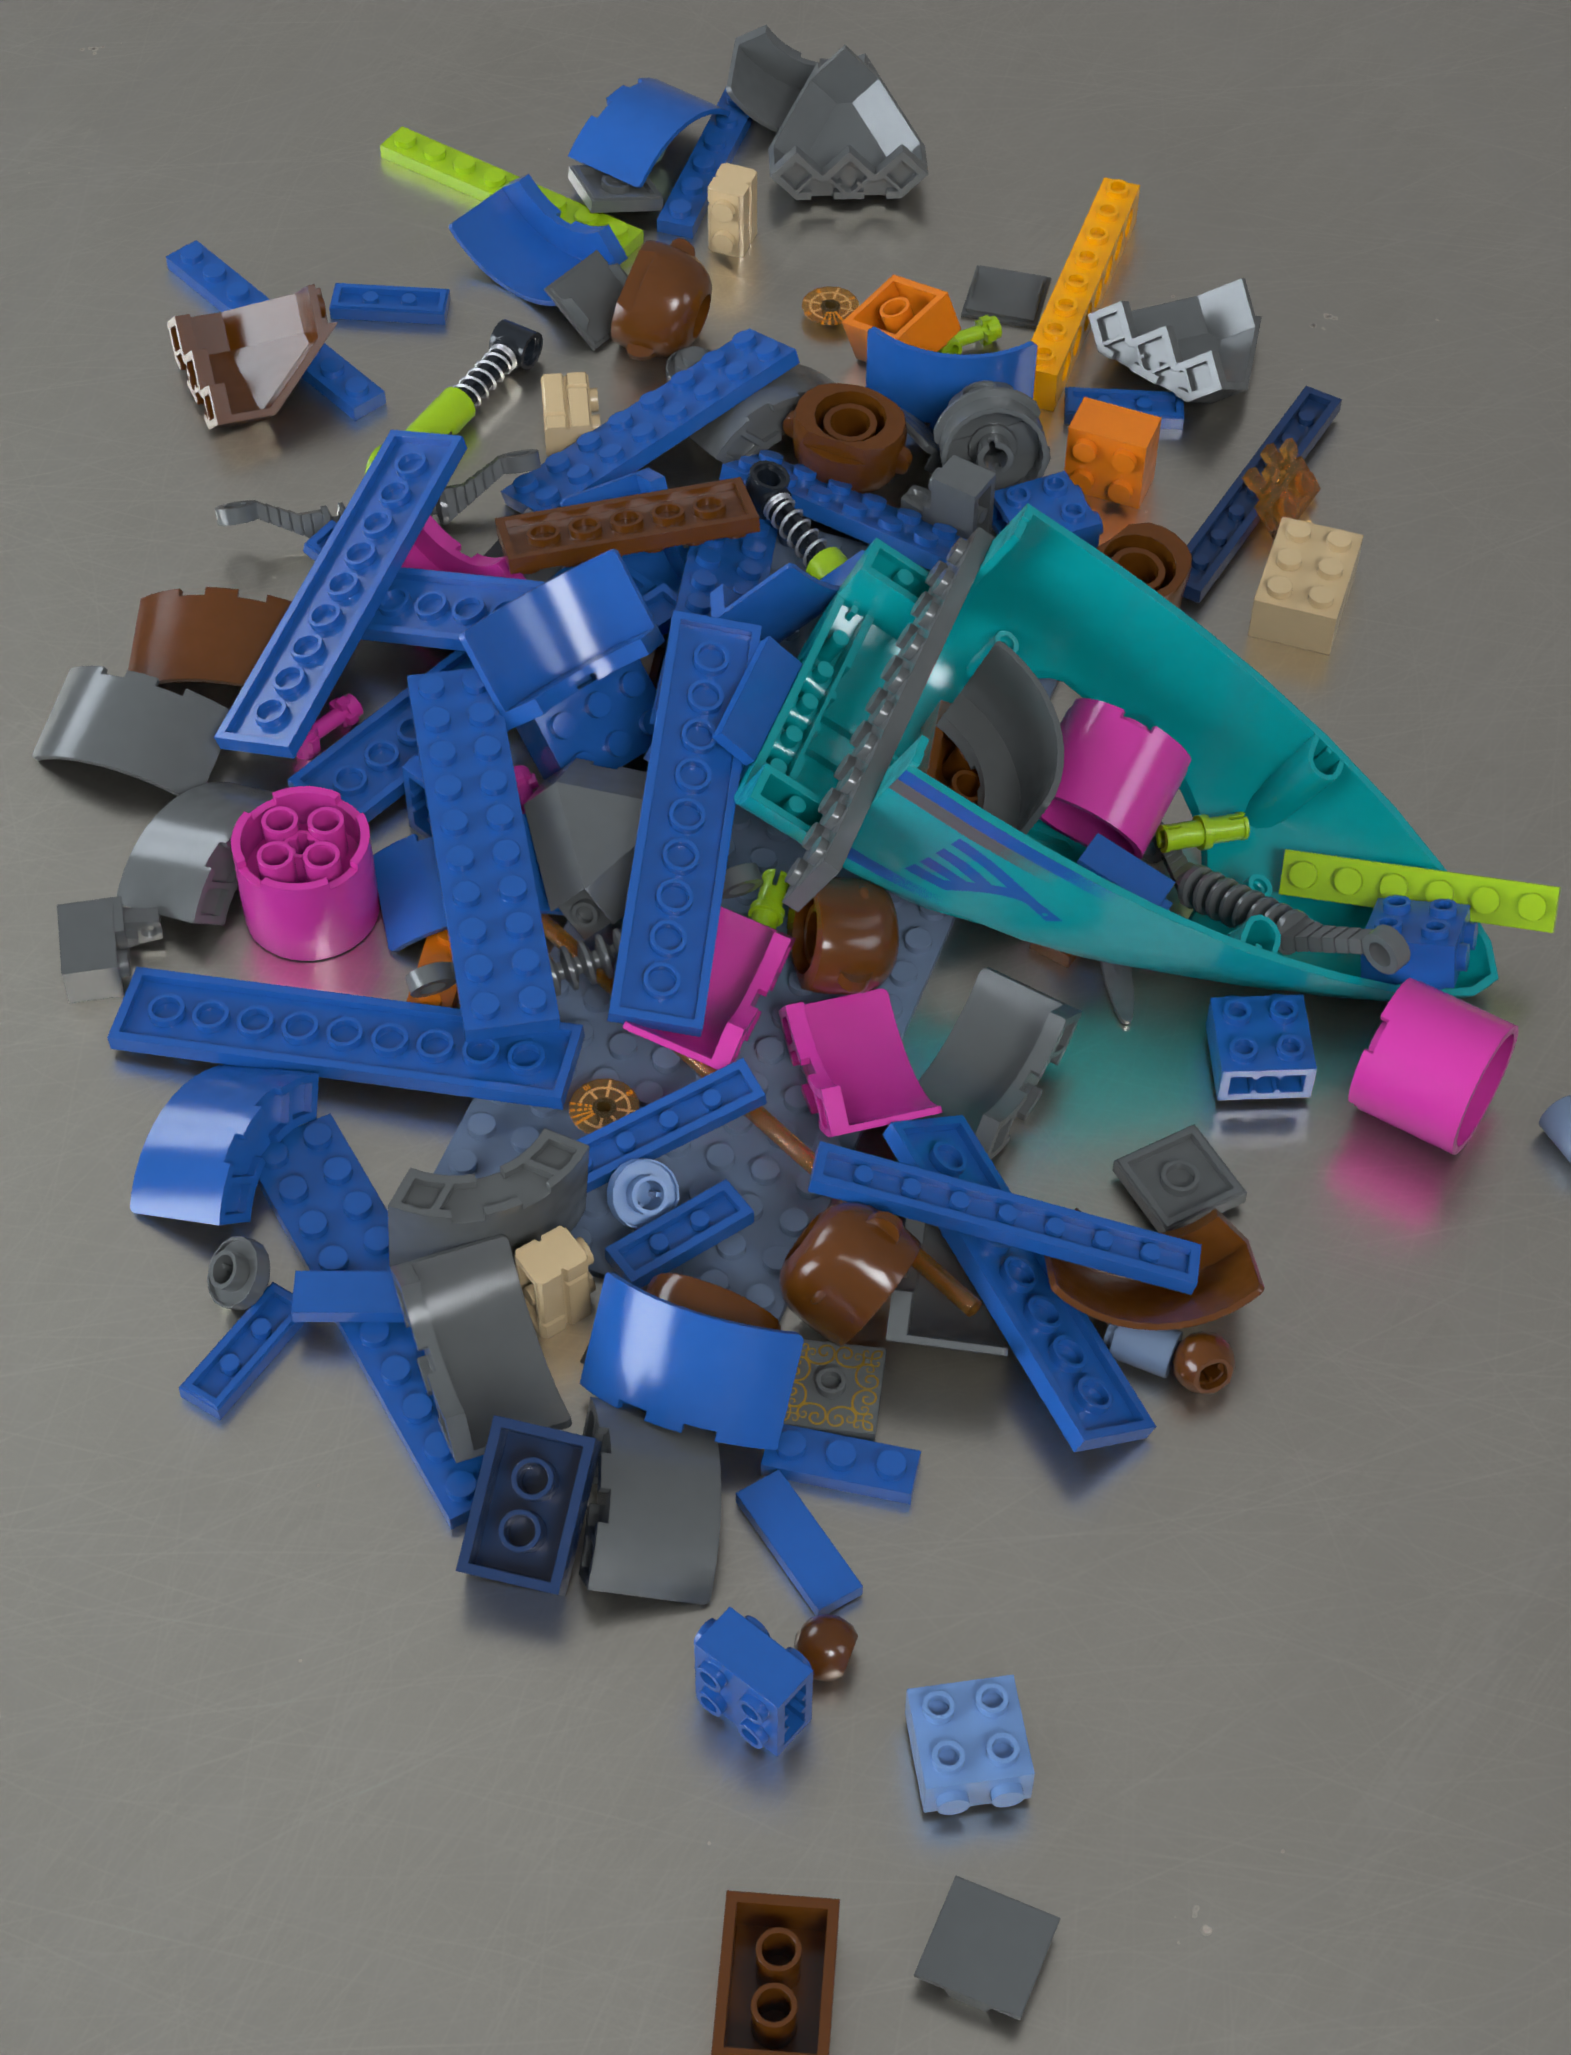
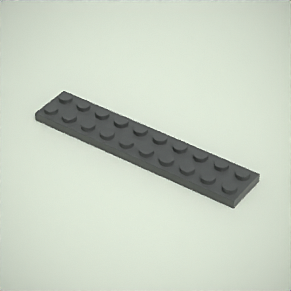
[782,527,994,912]

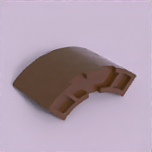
[128,587,292,687]
[1044,1208,1265,1331]

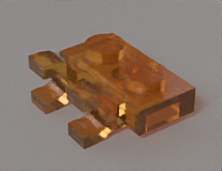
[1242,438,1321,540]

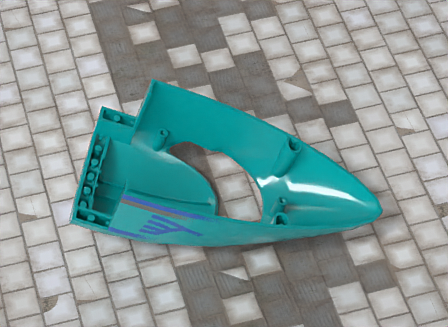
[734,503,1499,1001]

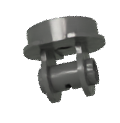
[933,380,1051,491]

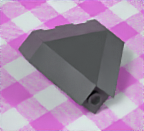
[768,45,929,200]
[1088,278,1262,403]
[524,758,647,940]

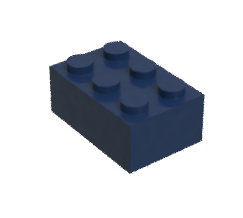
[456,1415,602,1596]

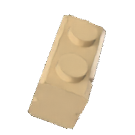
[707,163,757,258]
[541,372,601,457]
[515,1226,596,1339]

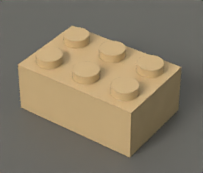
[1248,516,1364,655]

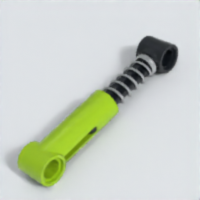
[365,319,543,474]
[745,460,848,580]

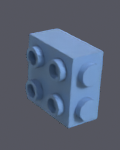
[905,1674,1035,1815]

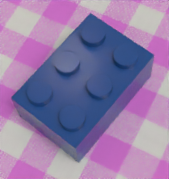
[516,659,656,780]

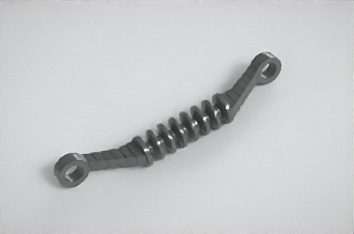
[215,449,541,538]
[1143,821,1411,975]
[405,862,763,998]

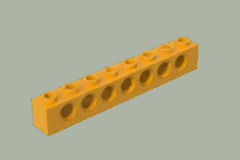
[1031,177,1140,412]

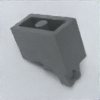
[901,455,996,539]
[57,896,163,1004]

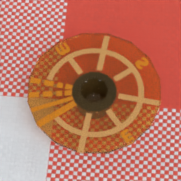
[802,286,859,325]
[569,1079,639,1134]

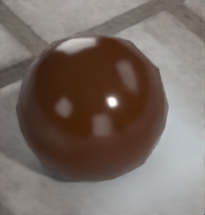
[1172,1331,1236,1394]
[794,1613,858,1682]

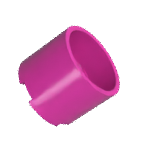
[1039,698,1191,859]
[231,786,380,961]
[1348,978,1518,1155]

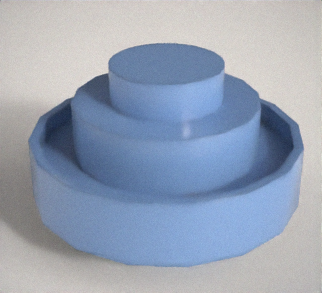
[607,1158,679,1230]

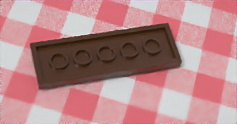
[495,477,760,574]

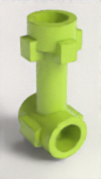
[938,315,1002,354]

